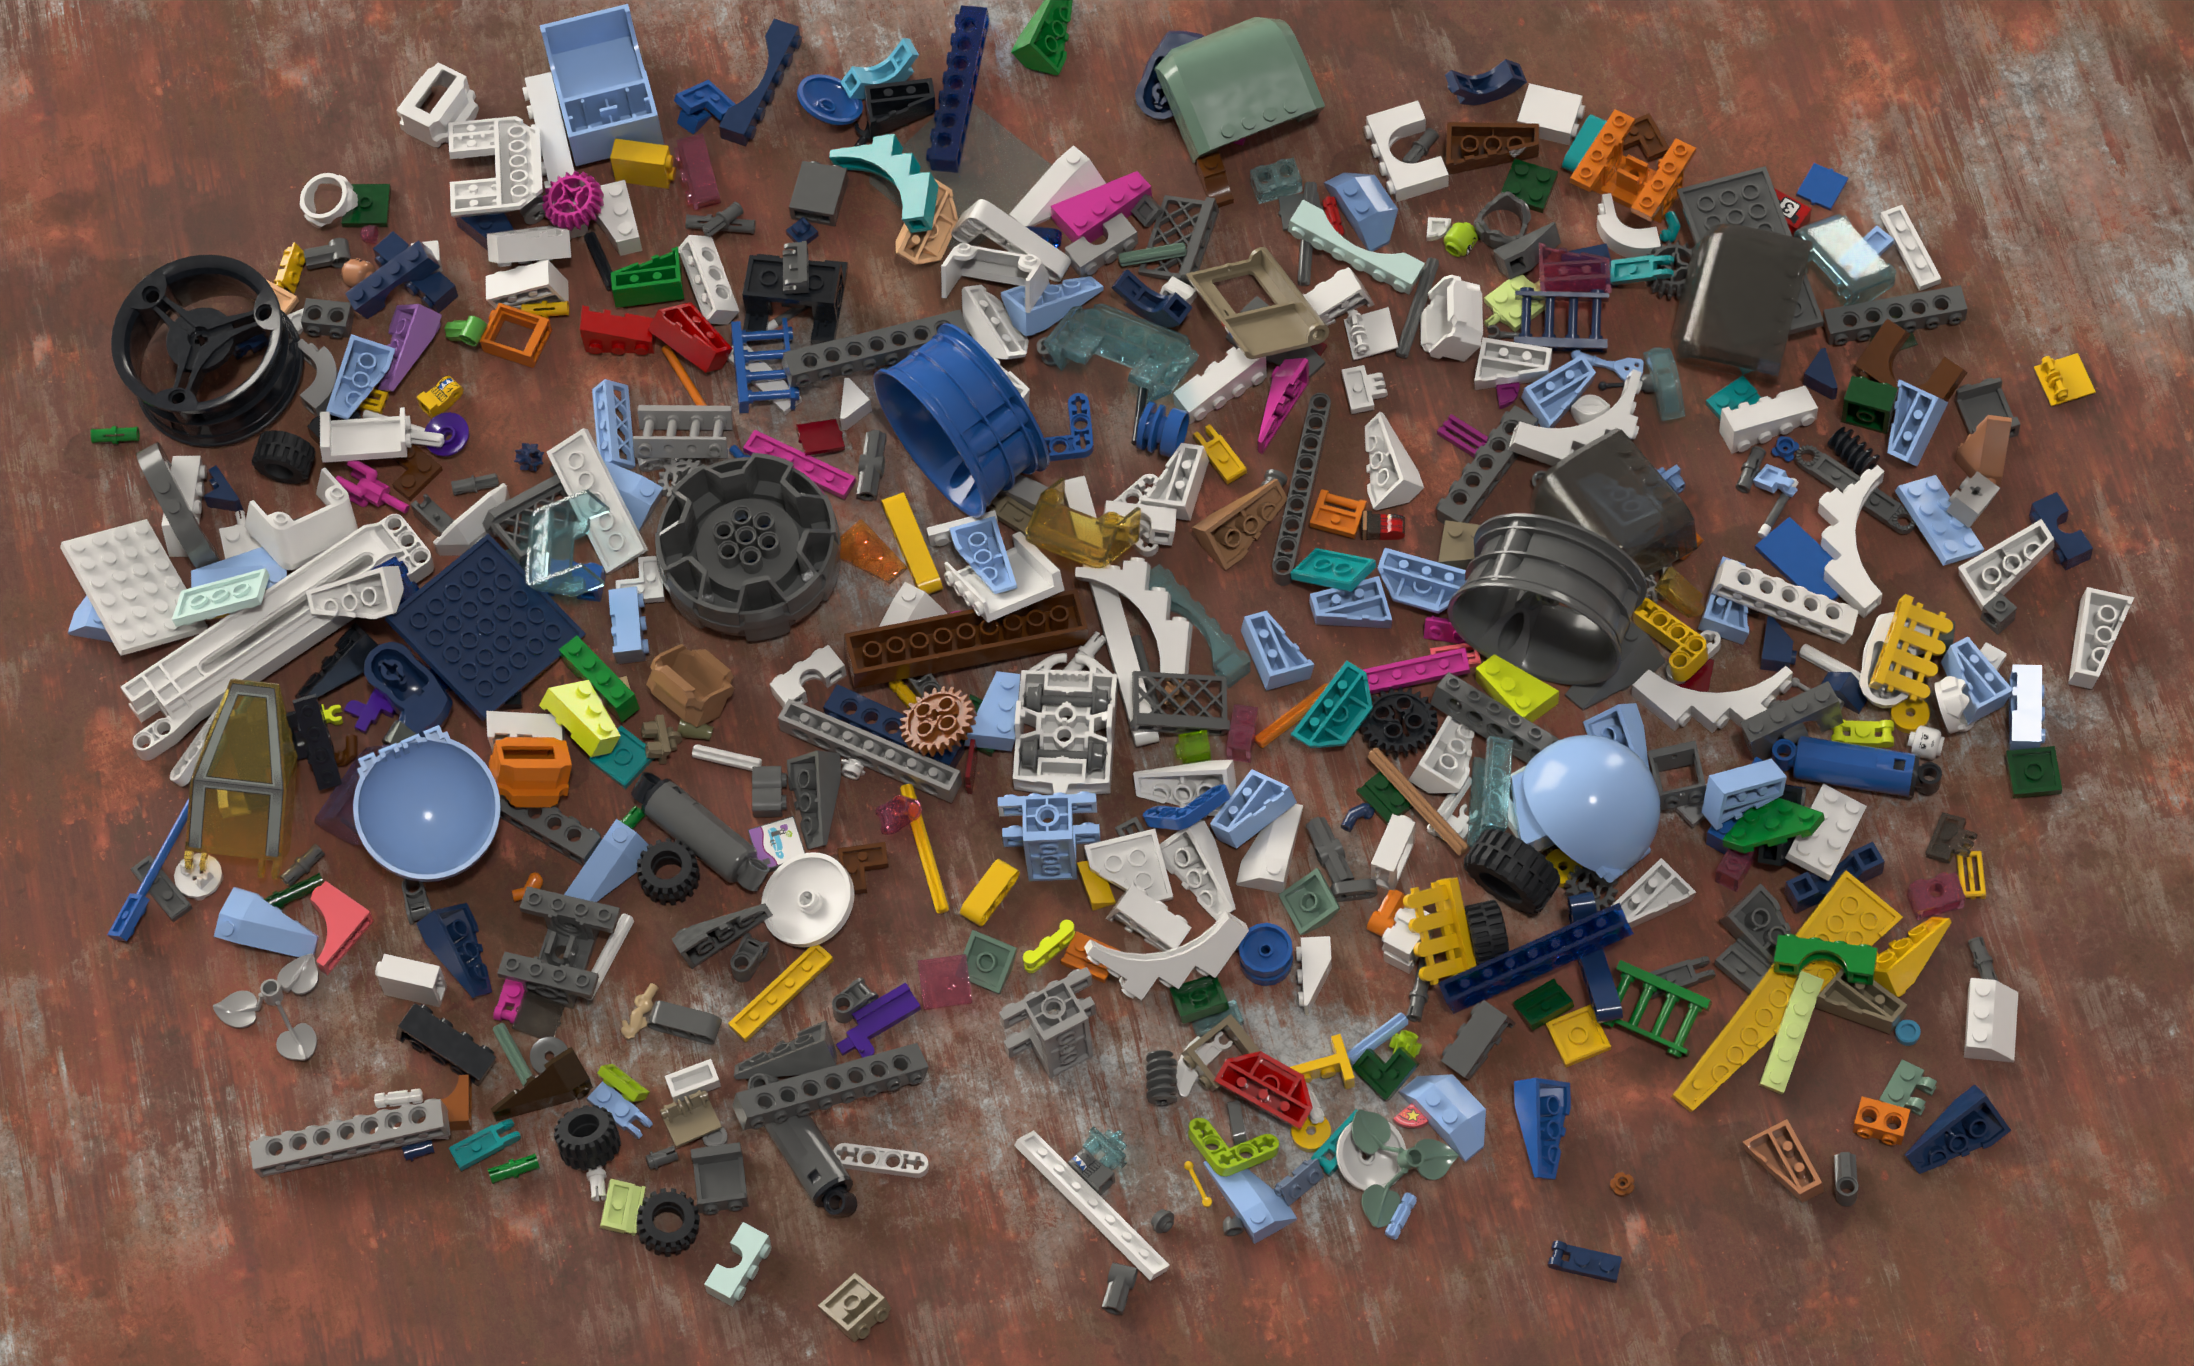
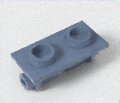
[1274,1158,1324,1207]

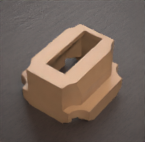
[646,644,735,727]

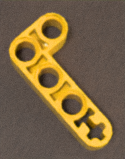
[1633,597,1708,682]

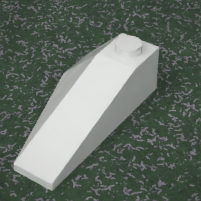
[1365,412,1424,510]
[306,566,404,619]
[1133,760,1236,816]

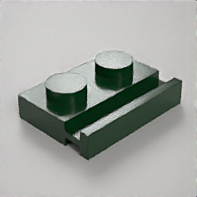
[1356,771,1413,826]
[1513,978,1574,1031]

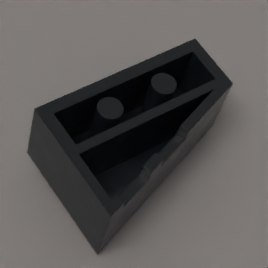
[864,78,935,138]

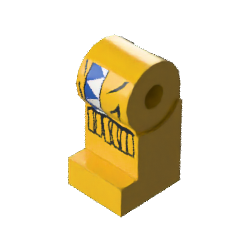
[417,376,464,419]

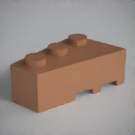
[1743,1119,1825,1203]

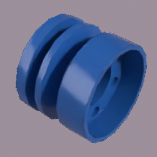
[1136,401,1190,458]

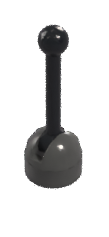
[1598,374,1655,393]

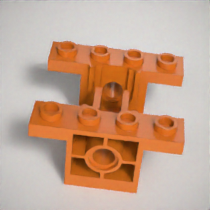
[1570,109,1696,223]

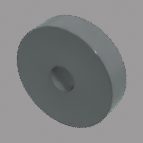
[530,1037,568,1074]

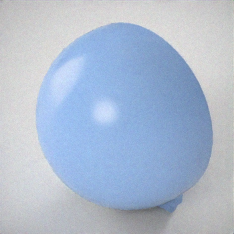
[353,725,500,882]
[1523,735,1660,883]

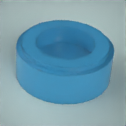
[1895,1020,1921,1046]

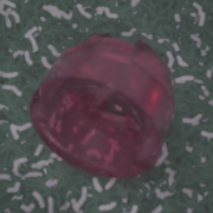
[360,225,378,244]

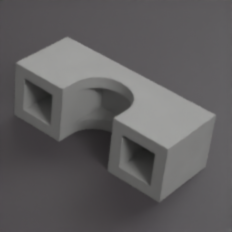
[1065,213,1138,278]

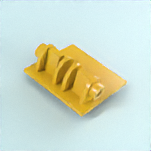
[2034,353,2096,406]

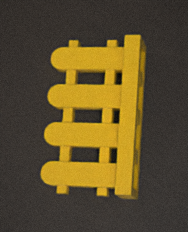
[1868,594,1953,702]
[1403,877,1478,985]

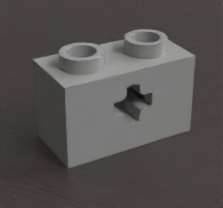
[1947,471,2000,528]

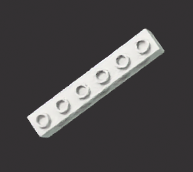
[1711,559,1859,644]

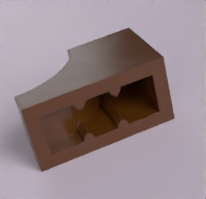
[1197,152,1234,208]

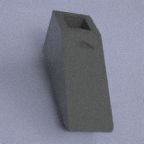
[1493,222,1561,279]

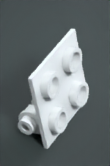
[1344,307,1399,360]

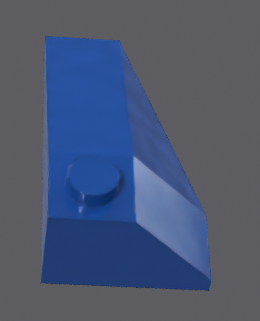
[1514,1078,1571,1180]

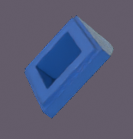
[677,108,712,134]

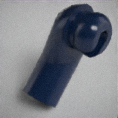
[1341,803,1375,832]

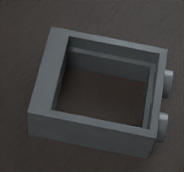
[1648,741,1706,810]

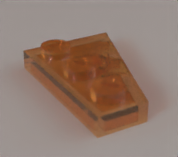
[840,519,908,584]

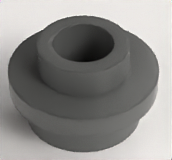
[1151,1209,1174,1233]

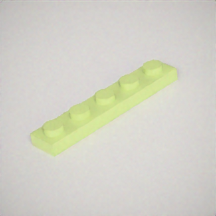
[1759,971,1824,1095]

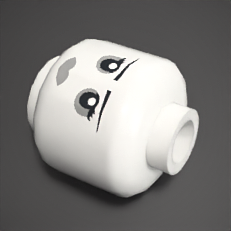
[1907,726,1945,760]

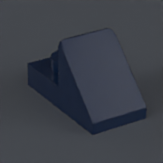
[204,465,243,512]

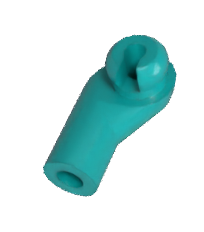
[1660,211,1681,243]

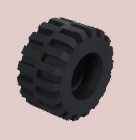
[251,430,316,484]
[636,838,700,905]
[1464,900,1509,966]
[554,1105,621,1171]
[636,1188,700,1257]

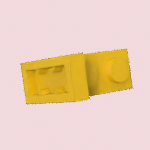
[1290,1034,1355,1090]

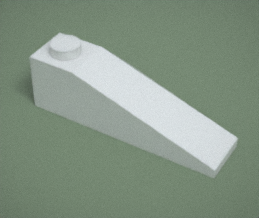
[1009,145,1106,229]
[879,582,947,627]
[1409,715,1475,793]
[1236,804,1303,893]
[1159,820,1236,921]

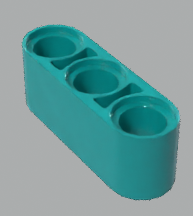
[1562,114,1607,173]

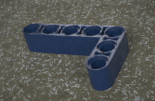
[1567,891,1623,1023]

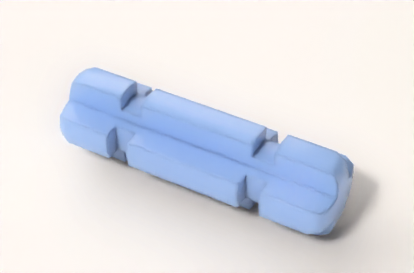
[1385,1193,1417,1240]

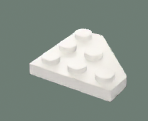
[1084,829,1173,902]

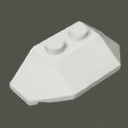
[962,285,1029,359]
[433,483,510,556]

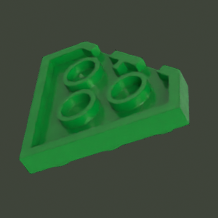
[1722,798,1825,853]

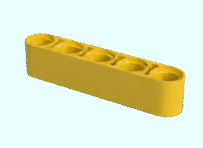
[881,492,943,595]

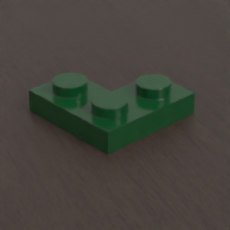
[1352,1047,1420,1101]

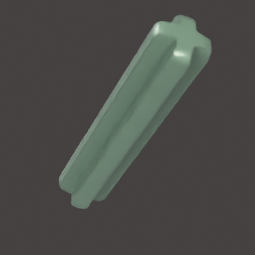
[1119,242,1187,266]
[493,1023,532,1087]

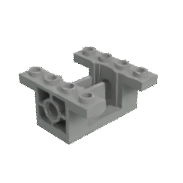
[999,967,1096,1079]

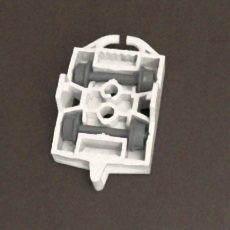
[1013,653,1118,795]

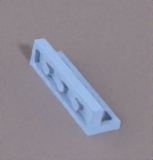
[592,379,635,469]

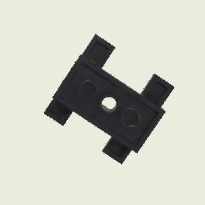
[742,254,848,345]
[225,694,342,810]

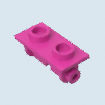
[1424,615,1466,644]

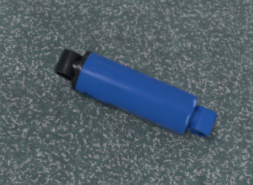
[1771,736,1942,798]

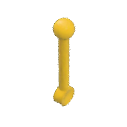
[1184,1161,1212,1208]

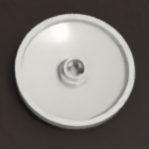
[761,853,854,947]

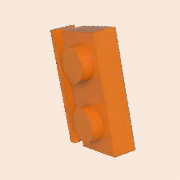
[1061,931,1120,984]

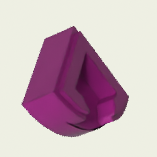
[1496,382,1520,409]

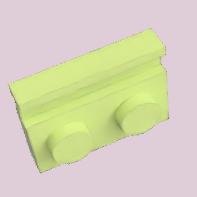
[600,1179,646,1236]

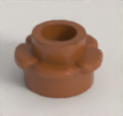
[1610,1172,1635,1196]

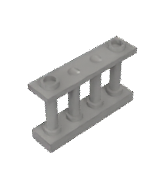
[633,405,733,458]

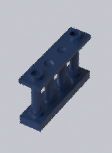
[1514,287,1609,353]

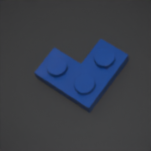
[674,80,736,121]

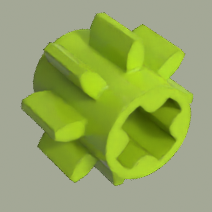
[1389,1030,1422,1058]

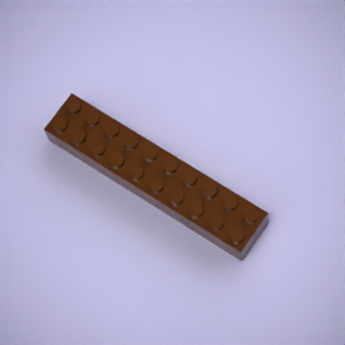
[844,589,1088,689]

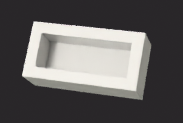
[665,1059,721,1103]

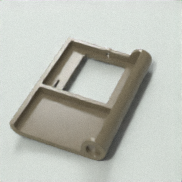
[1186,247,1329,359]

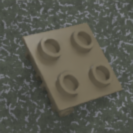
[660,1090,722,1148]

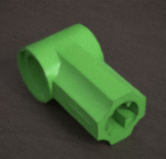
[444,316,487,346]

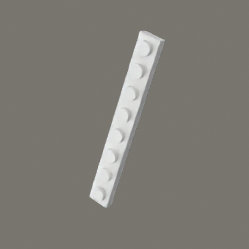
[1014,1130,1170,1281]

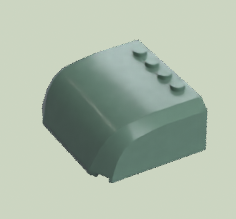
[1155,17,1325,163]

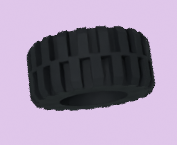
[1464,828,1560,914]

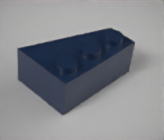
[455,213,514,251]

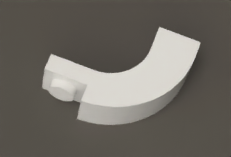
[1597,193,1661,258]

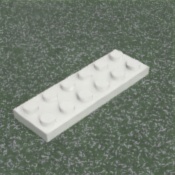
[547,428,648,574]

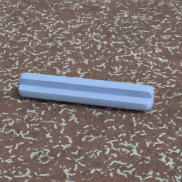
[1347,1013,1408,1064]

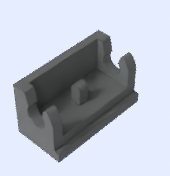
[783,241,809,294]
[411,494,455,537]

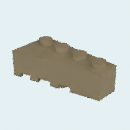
[1438,520,1480,570]

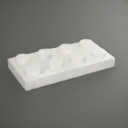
[1785,784,1867,881]

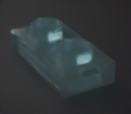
[1191,1000,1244,1038]

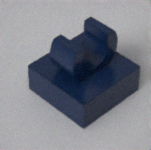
[786,217,819,245]

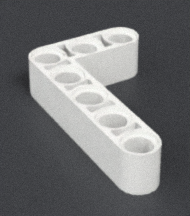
[951,199,1071,282]

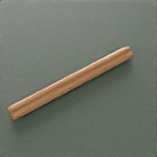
[1368,747,1469,855]

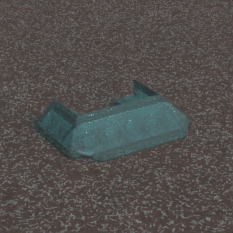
[1044,303,1199,404]

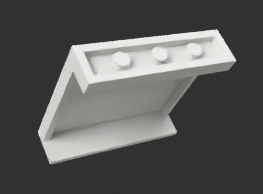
[944,532,1064,622]

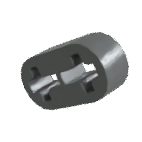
[1330,879,1378,902]
[1227,1100,1247,1146]

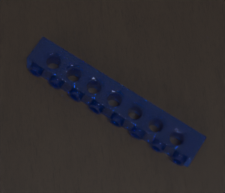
[926,5,990,173]
[1438,903,1634,1014]

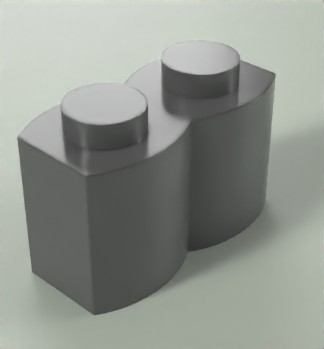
[752,766,787,817]

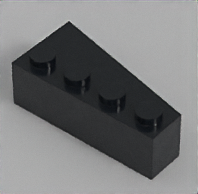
[396,1003,496,1087]

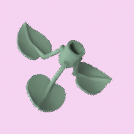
[1352,1109,1459,1228]

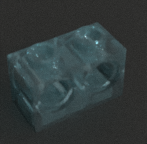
[1250,157,1302,204]

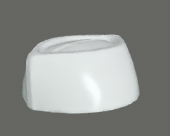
[1571,394,1610,425]

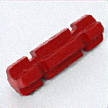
[1322,196,1345,236]

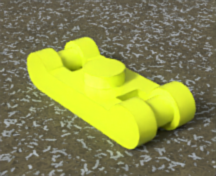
[1831,719,1894,748]
[1023,920,1075,973]

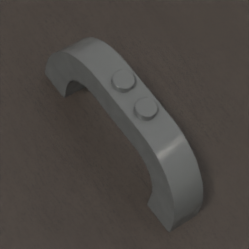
[136,442,221,569]

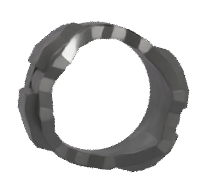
[1474,191,1531,249]

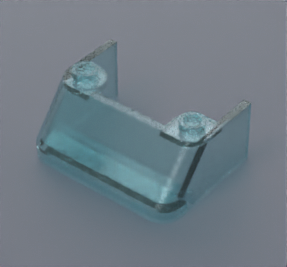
[525,489,610,597]

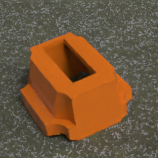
[489,737,572,807]

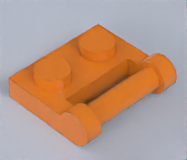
[1310,489,1367,539]

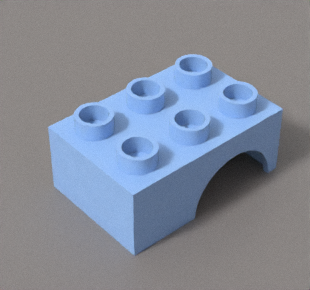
[540,4,664,166]

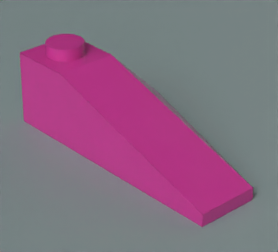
[1258,358,1309,454]

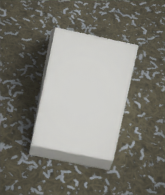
[840,378,872,430]

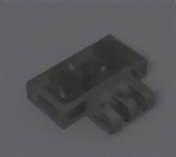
[1925,812,1978,864]

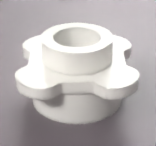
[841,759,865,780]

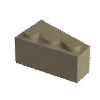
[1816,969,1907,1034]

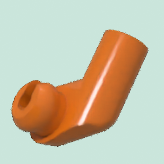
[512,872,543,902]

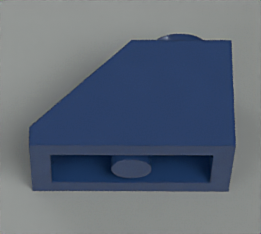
[1760,616,1797,672]

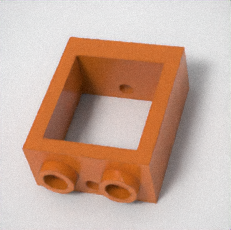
[480,303,552,368]

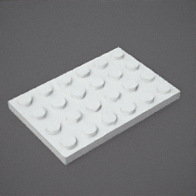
[60,519,208,656]

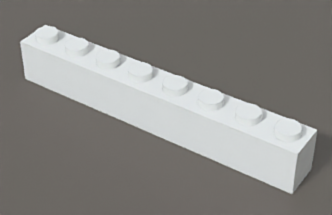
[522,72,589,239]

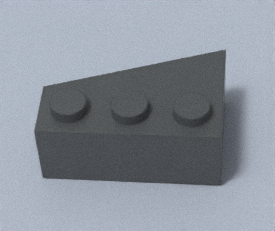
[1441,1000,1516,1080]

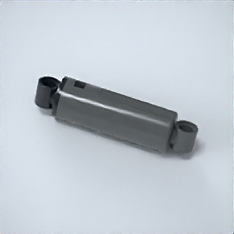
[631,772,769,891]
[748,1073,857,1217]

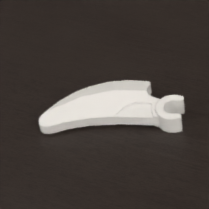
[1176,1031,1233,1098]

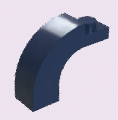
[1445,59,1527,105]
[1111,269,1193,327]

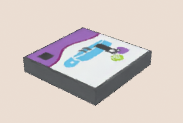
[748,816,805,873]

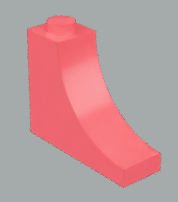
[310,881,374,976]

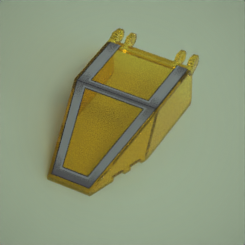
[184,679,297,879]

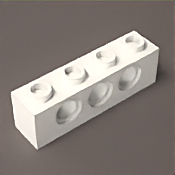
[678,235,739,325]

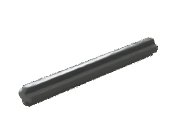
[1298,181,1317,286]
[1396,257,1439,359]

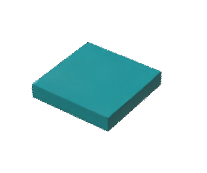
[589,726,655,790]

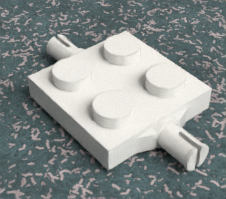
[219,511,262,559]

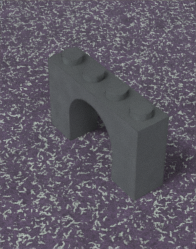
[1740,681,1844,760]

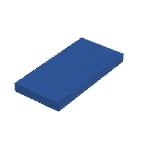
[1755,517,1840,601]

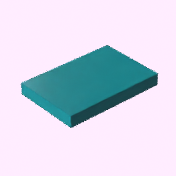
[1290,548,1377,592]

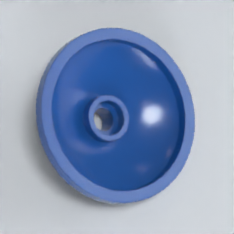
[797,74,863,125]

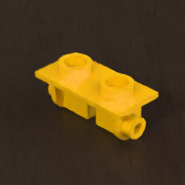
[274,242,305,294]

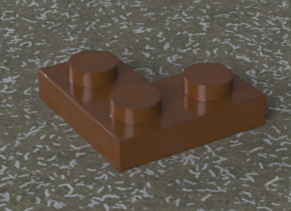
[1623,113,1669,161]
[392,444,443,502]
[837,842,889,894]

